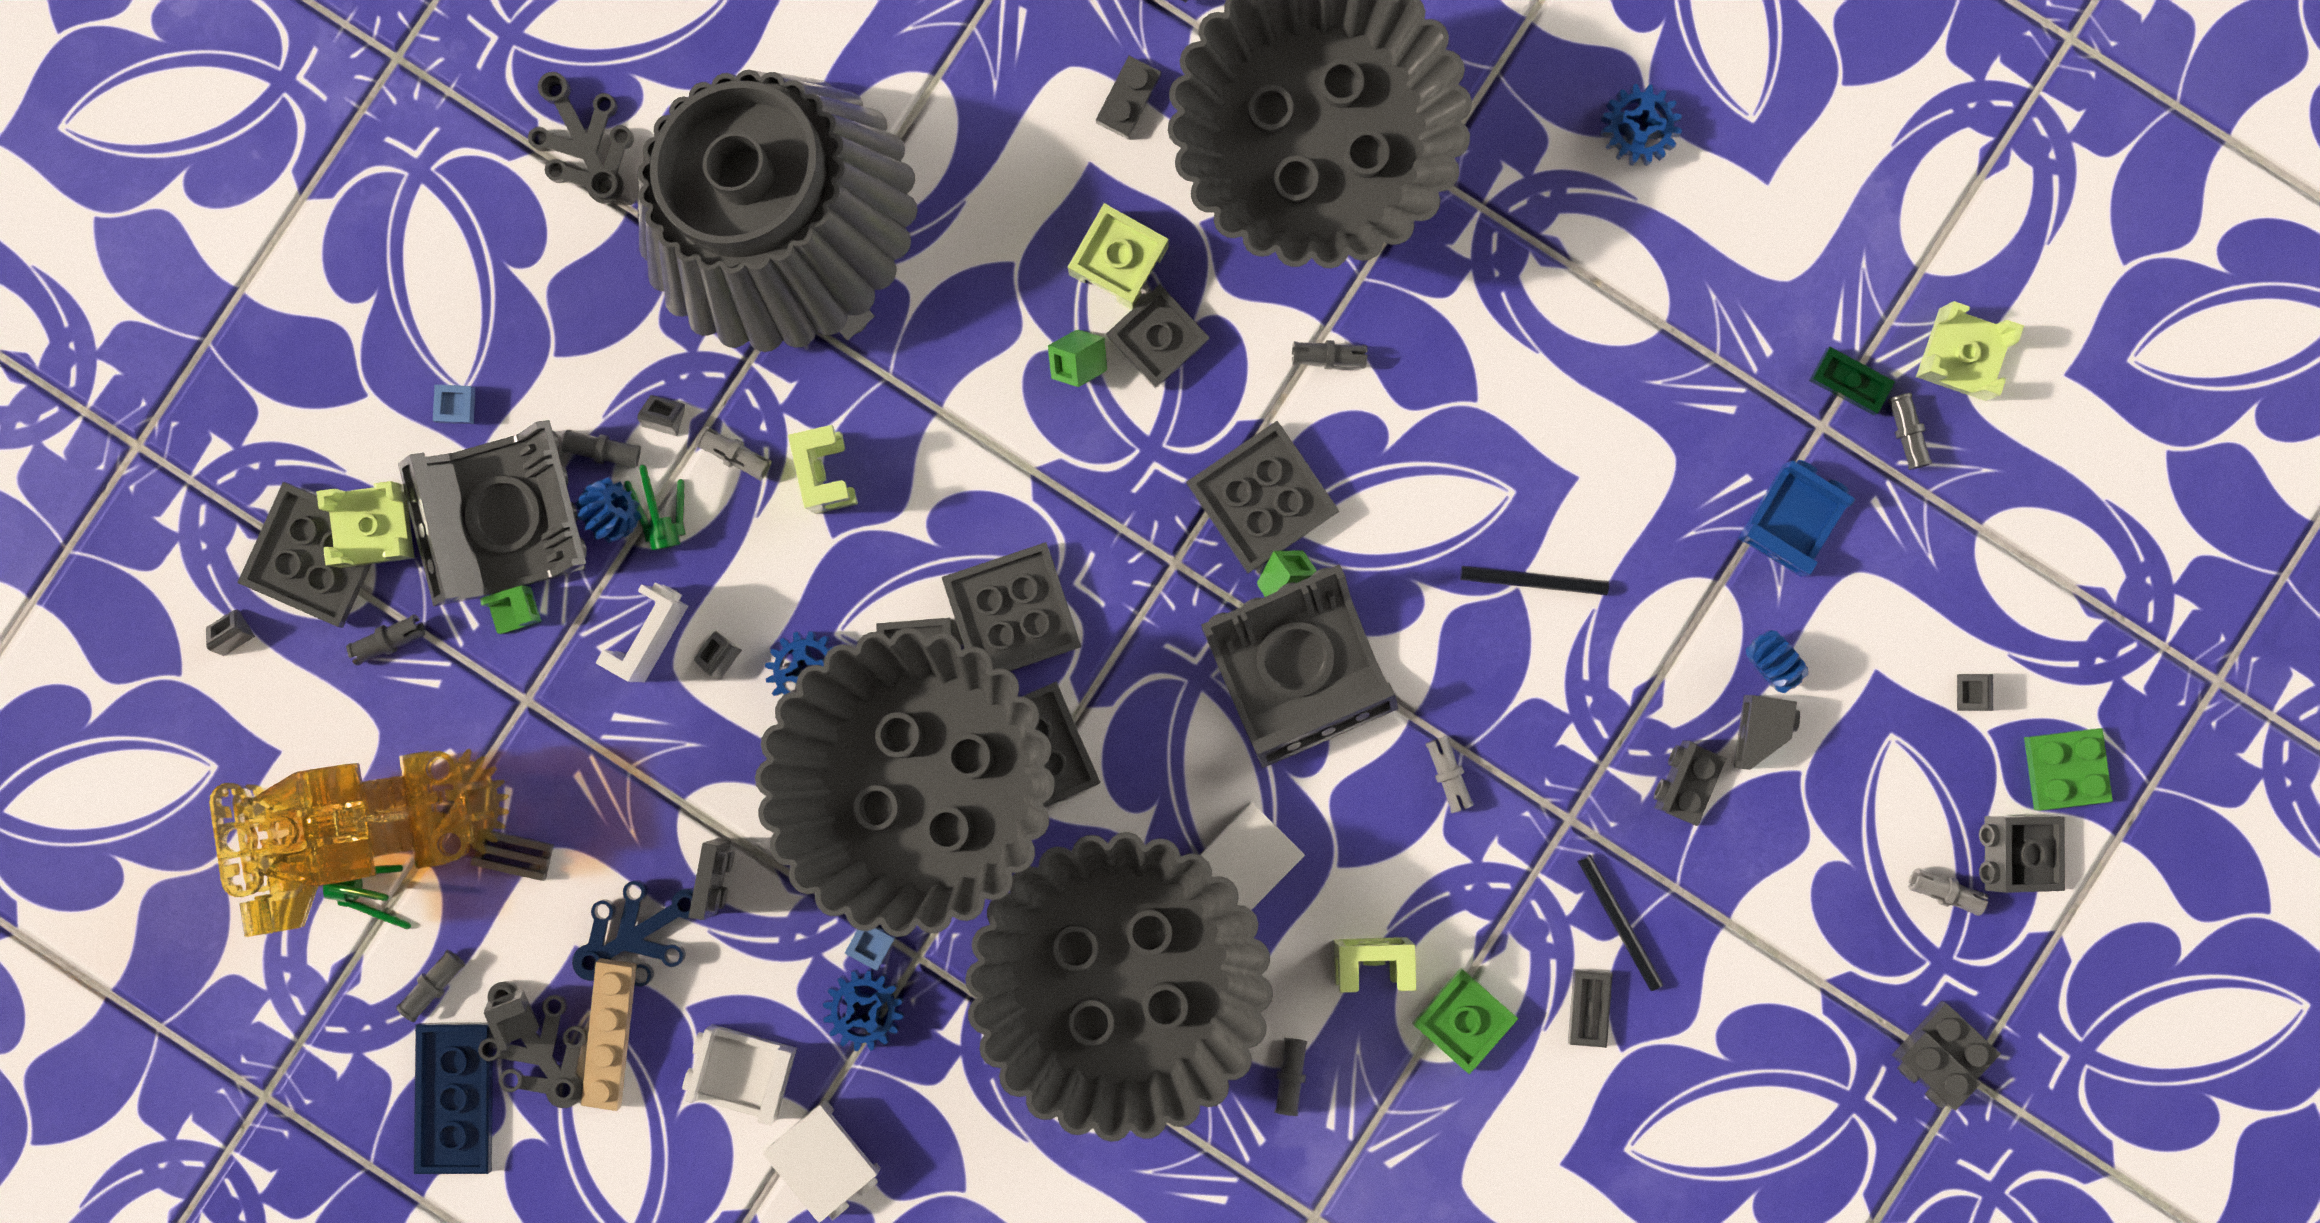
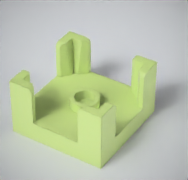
[1068,203,1169,310]
[1916,301,2024,401]
[788,425,858,514]
[316,481,414,568]
[1334,937,1417,993]

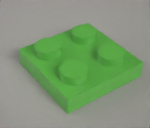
[2024,728,2113,811]
[1412,968,1518,1075]

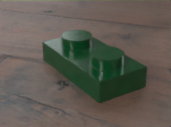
[1809,347,1895,415]

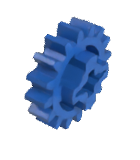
[1600,84,1682,166]
[765,631,834,696]
[822,969,905,1051]

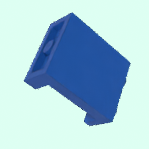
[1738,460,1856,577]

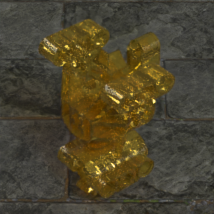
[209,749,510,937]

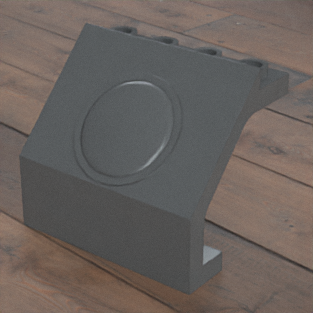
[398,420,586,606]
[1201,564,1398,768]

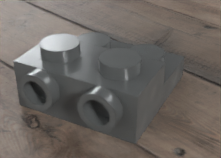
[1979,816,2065,893]
[1892,1001,2001,1111]

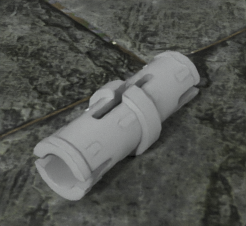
[695,426,772,481]
[1426,735,1474,813]
[1908,868,1988,916]

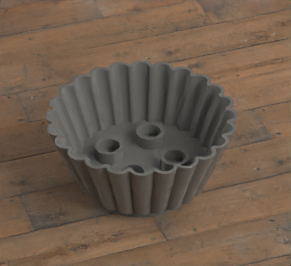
[1167,0,1472,269]
[637,69,918,352]
[755,627,1055,937]
[965,832,1273,1142]

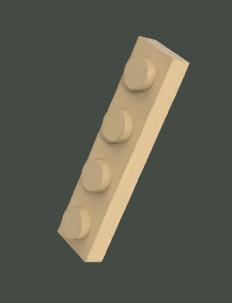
[581,958,637,1111]

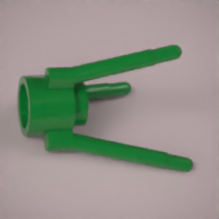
[624,465,686,550]
[323,865,411,930]

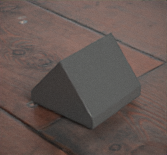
[637,395,685,436]
[206,609,255,656]
[694,631,742,679]
[1957,674,1993,711]

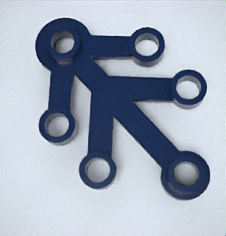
[572,880,694,987]

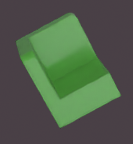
[1048,330,1107,387]
[1257,550,1317,597]
[479,585,542,634]

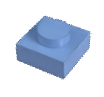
[433,385,476,424]
[844,927,896,971]

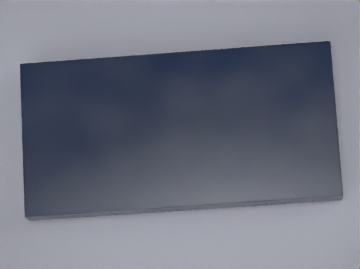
[414,1023,493,1174]

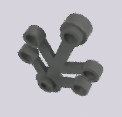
[528,72,634,204]
[478,981,588,1108]

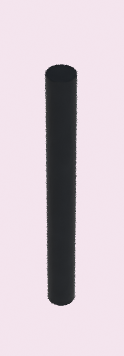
[1460,566,1609,596]
[1577,854,1664,991]

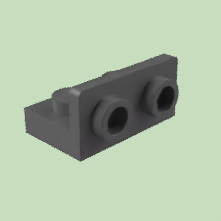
[1653,740,1727,826]

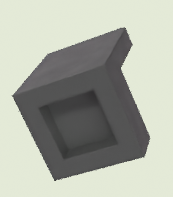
[483,988,539,1052]

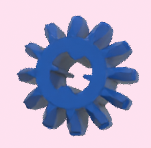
[575,477,642,543]
[1746,630,1809,693]

